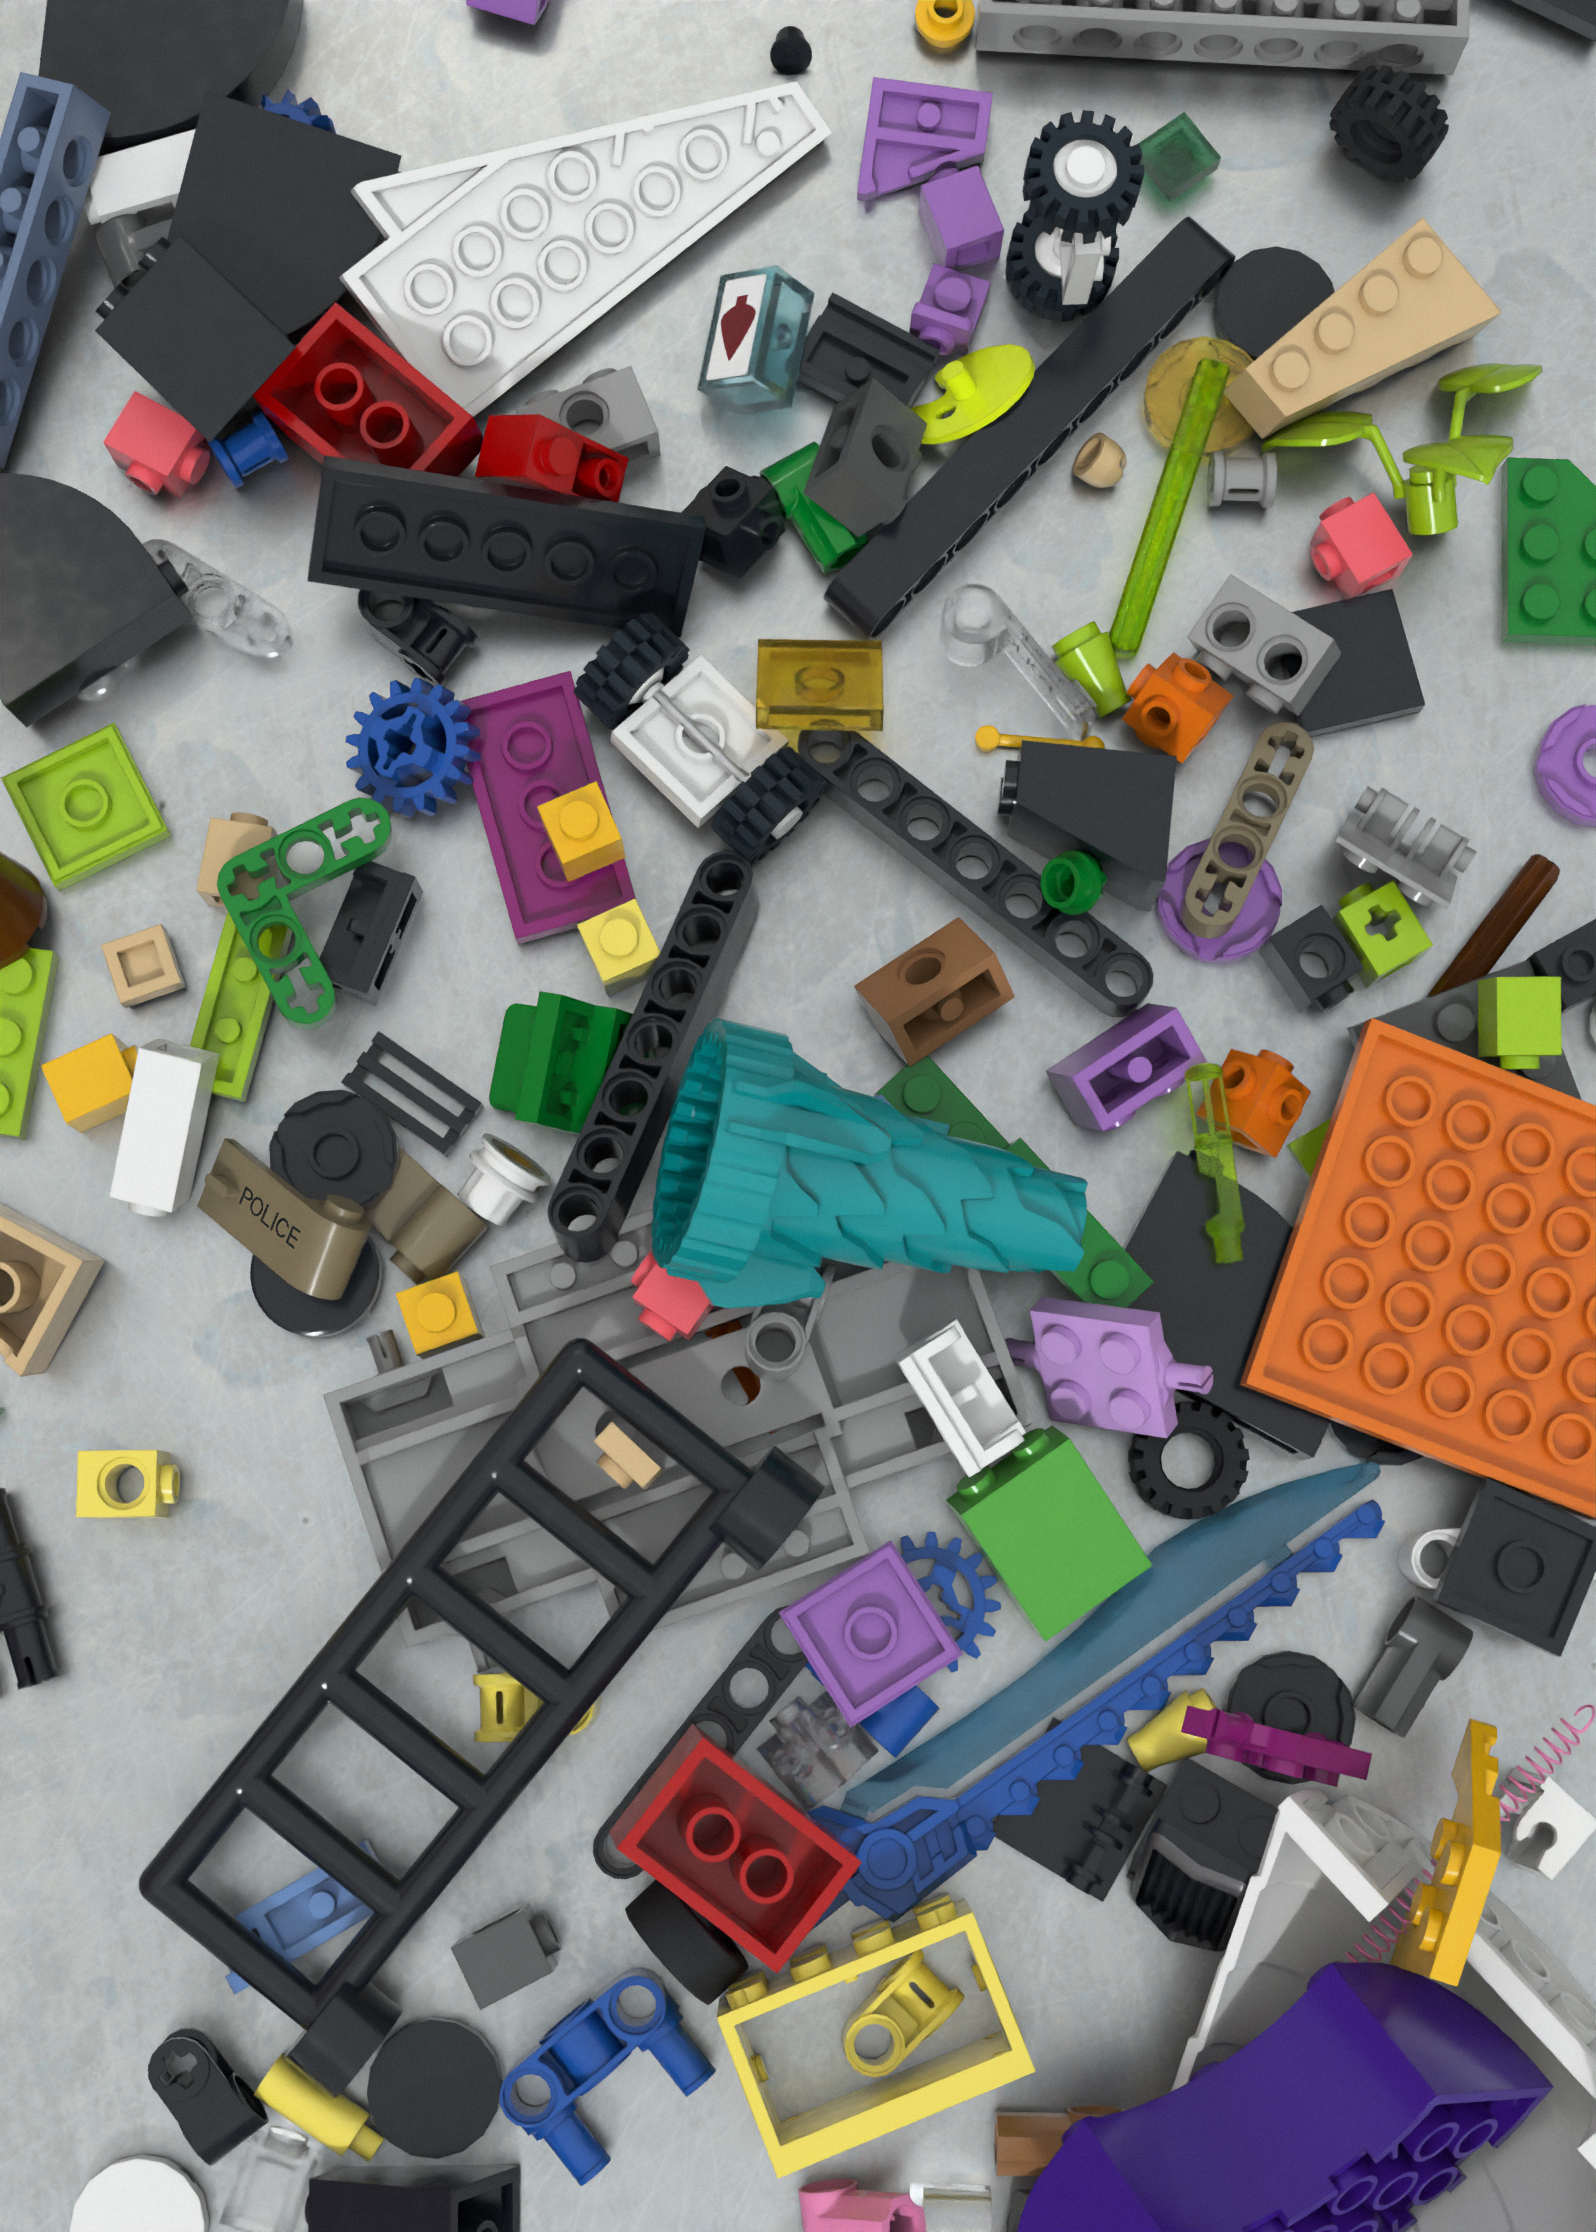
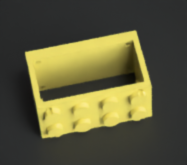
[716,1893,1036,2179]

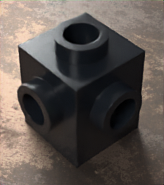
[681,466,786,579]

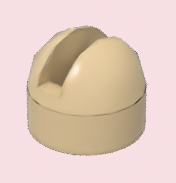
[1073,432,1127,488]

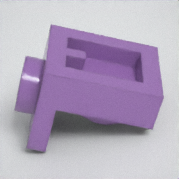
[909,263,991,356]

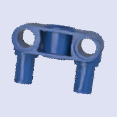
[499,1967,716,2186]

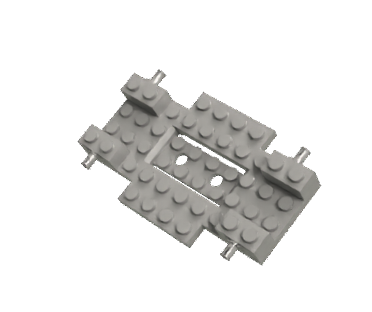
[323,1209,1035,1673]

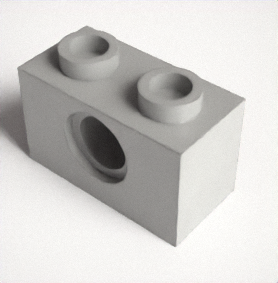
[516,366,661,467]

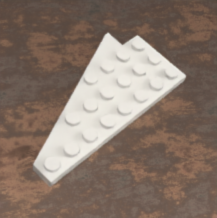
[339,81,832,417]

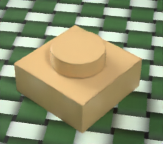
[101,924,186,1008]
[593,1422,664,1490]

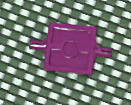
[1181,1705,1372,1787]

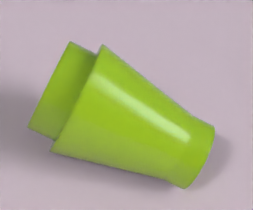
[1051,621,1132,719]

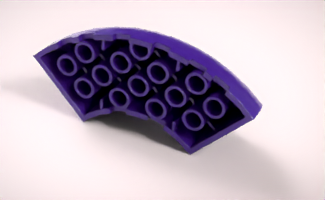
[1017,1962,1554,2232]

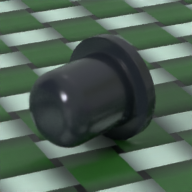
[770,26,812,75]

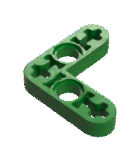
[217,797,392,1030]

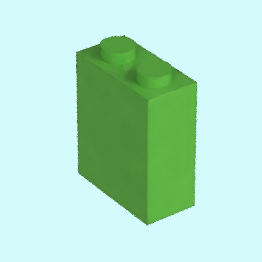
[946,1425,1153,1642]

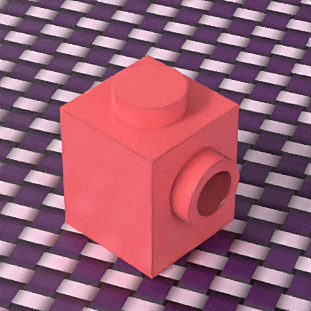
[103,391,211,499]
[1310,492,1413,600]
[631,1250,714,1342]

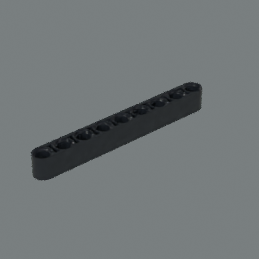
[823,217,1236,640]

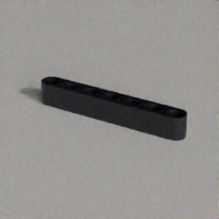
[798,716,1154,1017]
[547,851,759,1263]

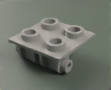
[1336,786,1477,909]

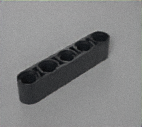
[593,1605,809,1879]

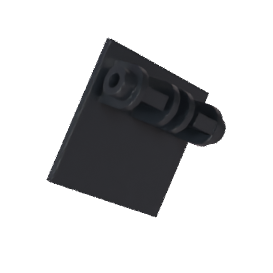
[993,1717,1168,1902]

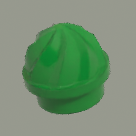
[1041,850,1108,915]

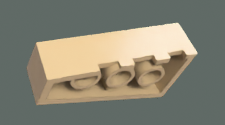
[1223,217,1502,439]

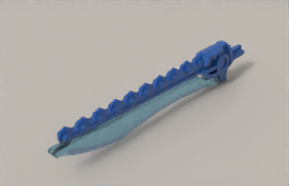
[806,1462,1385,1931]

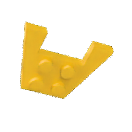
[1390,1718,1501,1987]

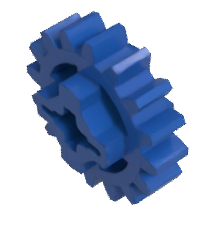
[345,678,481,818]
[900,1532,1001,1673]

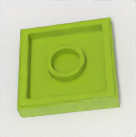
[1,722,172,891]

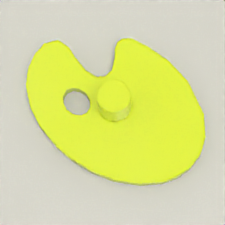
[911,344,1035,445]

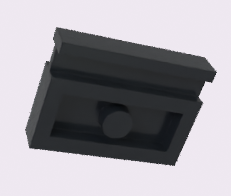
[789,292,940,408]

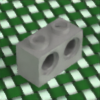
[1187,574,1342,716]

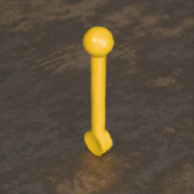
[975,725,1105,752]

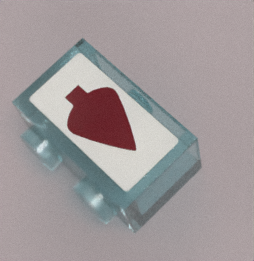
[697,265,815,415]

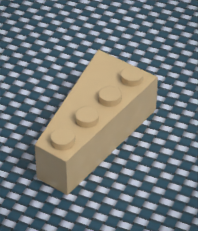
[0,1203,105,1377]

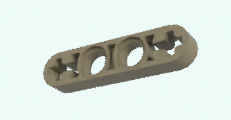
[1180,722,1314,939]

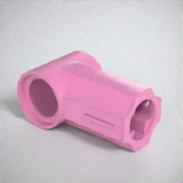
[798,2179,926,2232]

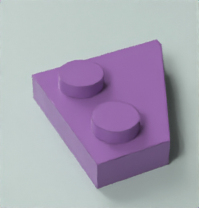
[857,77,993,201]

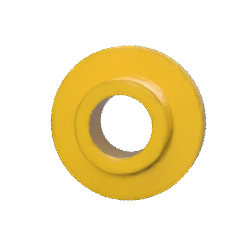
[915,0,975,48]

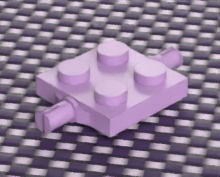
[1005,1297,1213,1438]

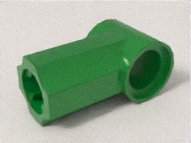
[759,441,869,574]

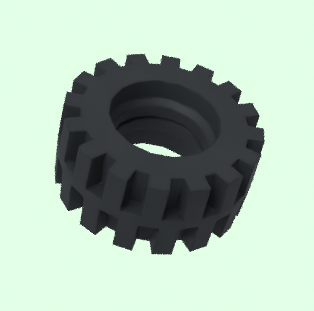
[1329,65,1449,182]
[1128,1401,1250,1520]

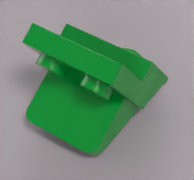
[489,991,657,1135]

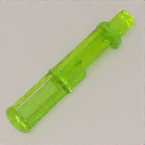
[1184,1063,1245,1263]

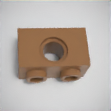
[854,917,1015,1067]

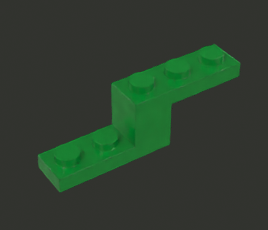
[874,1055,1154,1308]

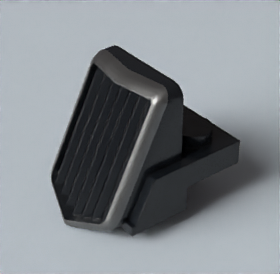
[1126,1757,1278,1952]

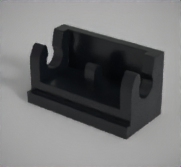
[319,861,423,1006]

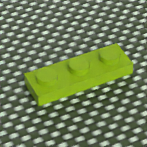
[190,911,293,1102]
[0,948,59,1140]

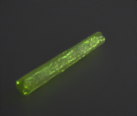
[1109,358,1230,656]

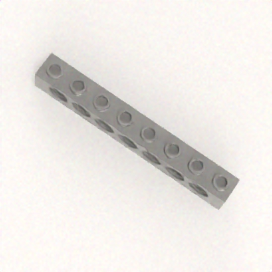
[975,0,1470,75]

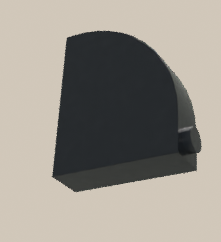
[38,0,304,157]
[167,90,402,336]
[0,473,193,728]
[1123,1150,1330,1461]

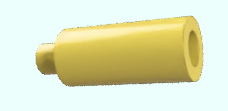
[254,2053,385,2162]

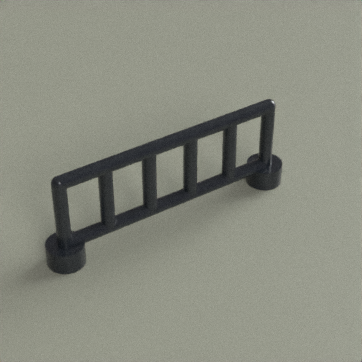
[139,1338,825,2100]

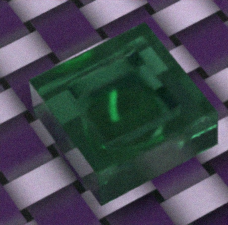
[1139,112,1221,202]

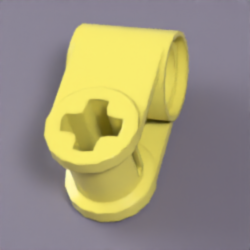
[473,1672,602,1742]
[841,1949,965,2077]

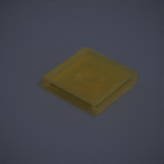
[756,639,884,731]

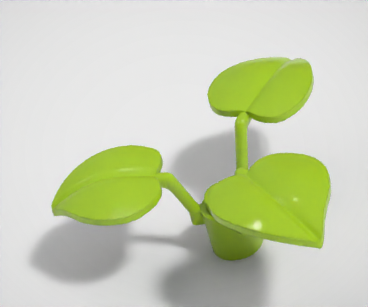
[1261,363,1543,535]

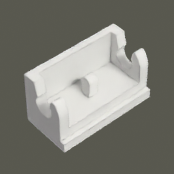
[893,1318,1026,1478]
[1499,1768,1596,1880]

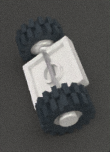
[1006,110,1144,321]
[574,612,827,864]

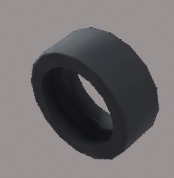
[625,1880,749,2005]

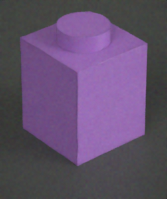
[918,165,1004,271]

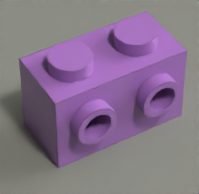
[1046,1003,1207,1131]

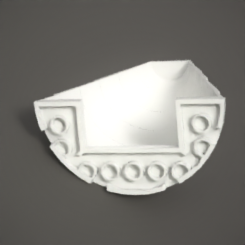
[1171,1788,1596,2232]

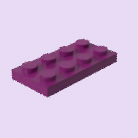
[460,671,636,944]

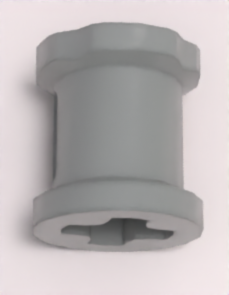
[1207,451,1277,508]

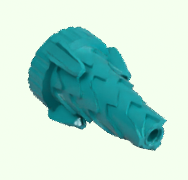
[651,1017,1088,1308]

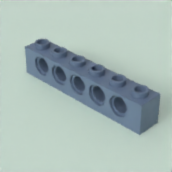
[0,72,111,469]

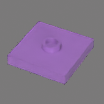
[779,1541,964,1728]

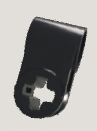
[358,589,479,687]
[148,2027,269,2166]

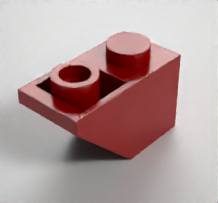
[474,414,629,502]

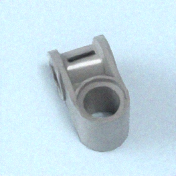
[744,1263,837,1381]

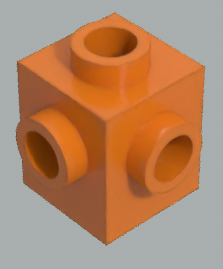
[1121,652,1234,764]
[1196,1049,1311,1158]

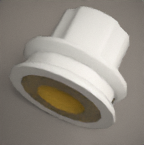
[457,1133,552,1226]

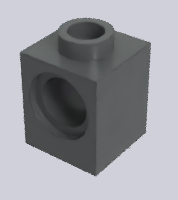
[451,1903,562,2010]

